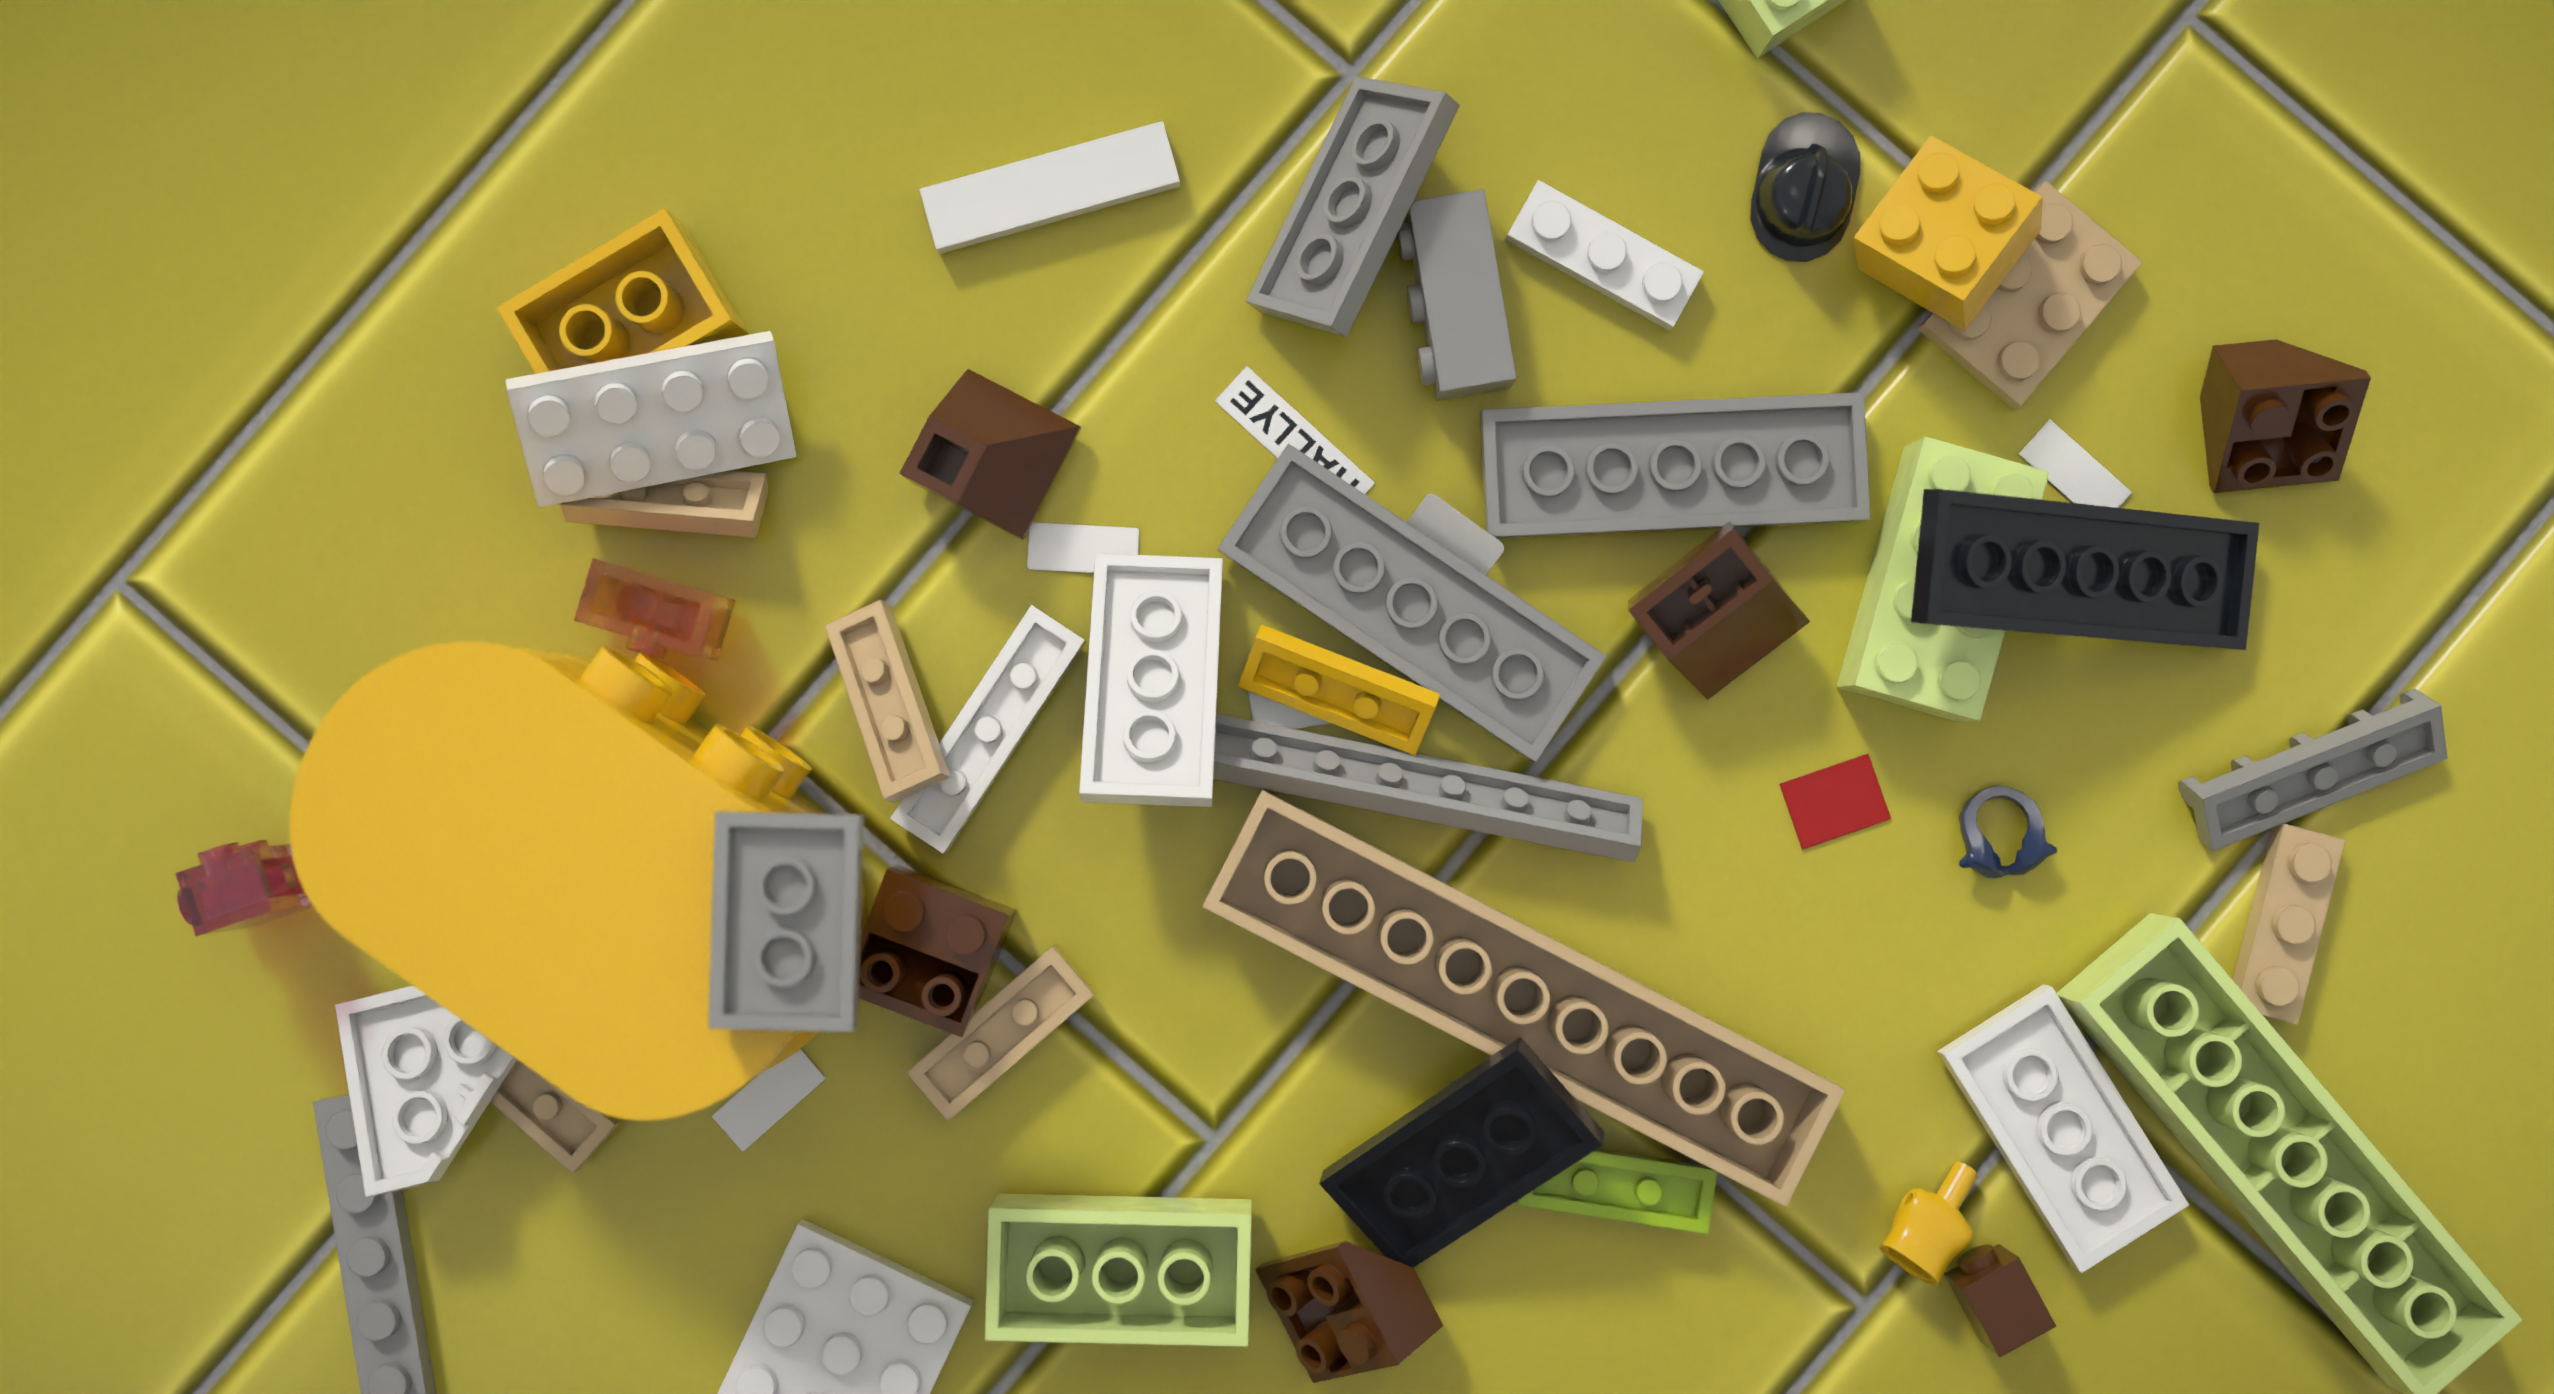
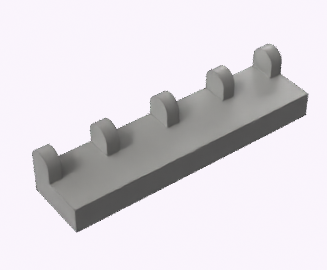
[2178,689,2448,851]

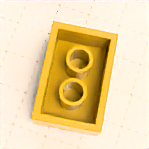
[496,208,748,374]

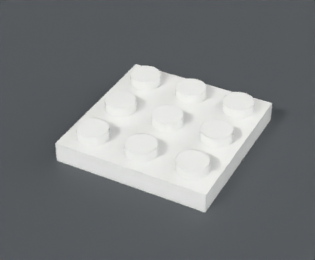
[717,1219,974,1394]

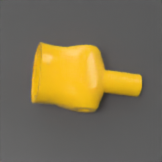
[1879,1161,1978,1286]

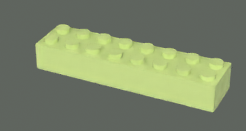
[2056,913,2522,1394]

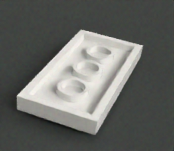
[506,331,797,508]
[1079,553,1223,807]
[1937,984,2189,1273]

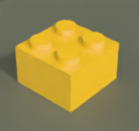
[1854,136,2042,331]

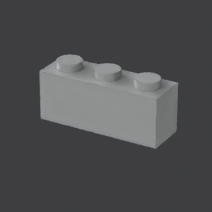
[1396,189,1517,401]

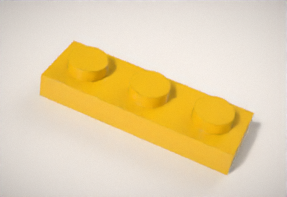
[1238,624,1440,756]

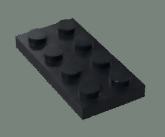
[1319,1037,1604,1268]

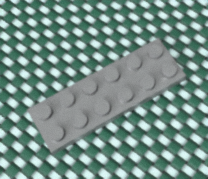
[1480,392,1870,539]
[1217,443,1607,762]

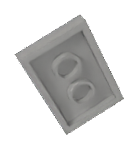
[708,811,864,1032]

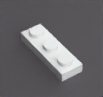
[1505,180,1704,331]

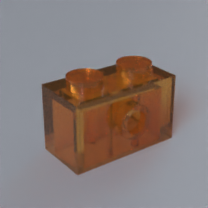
[574,558,736,661]

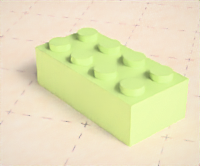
[1836,436,2050,722]
[985,1193,1252,1347]

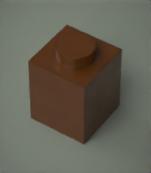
[1944,1244,2057,1357]

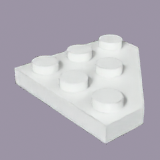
[335,986,517,1197]

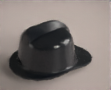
[1750,113,1860,262]

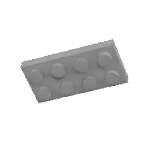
[1245,76,1460,338]

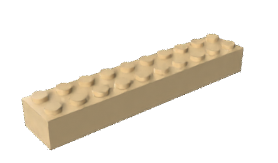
[1202,789,1845,1207]

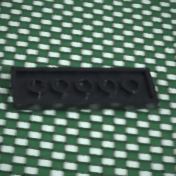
[1911,489,2259,650]

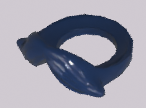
[1959,786,2057,879]

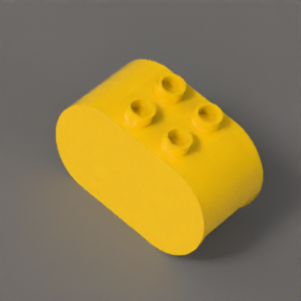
[289,642,868,1121]

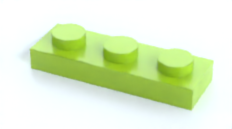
[1516,1148,1718,1234]

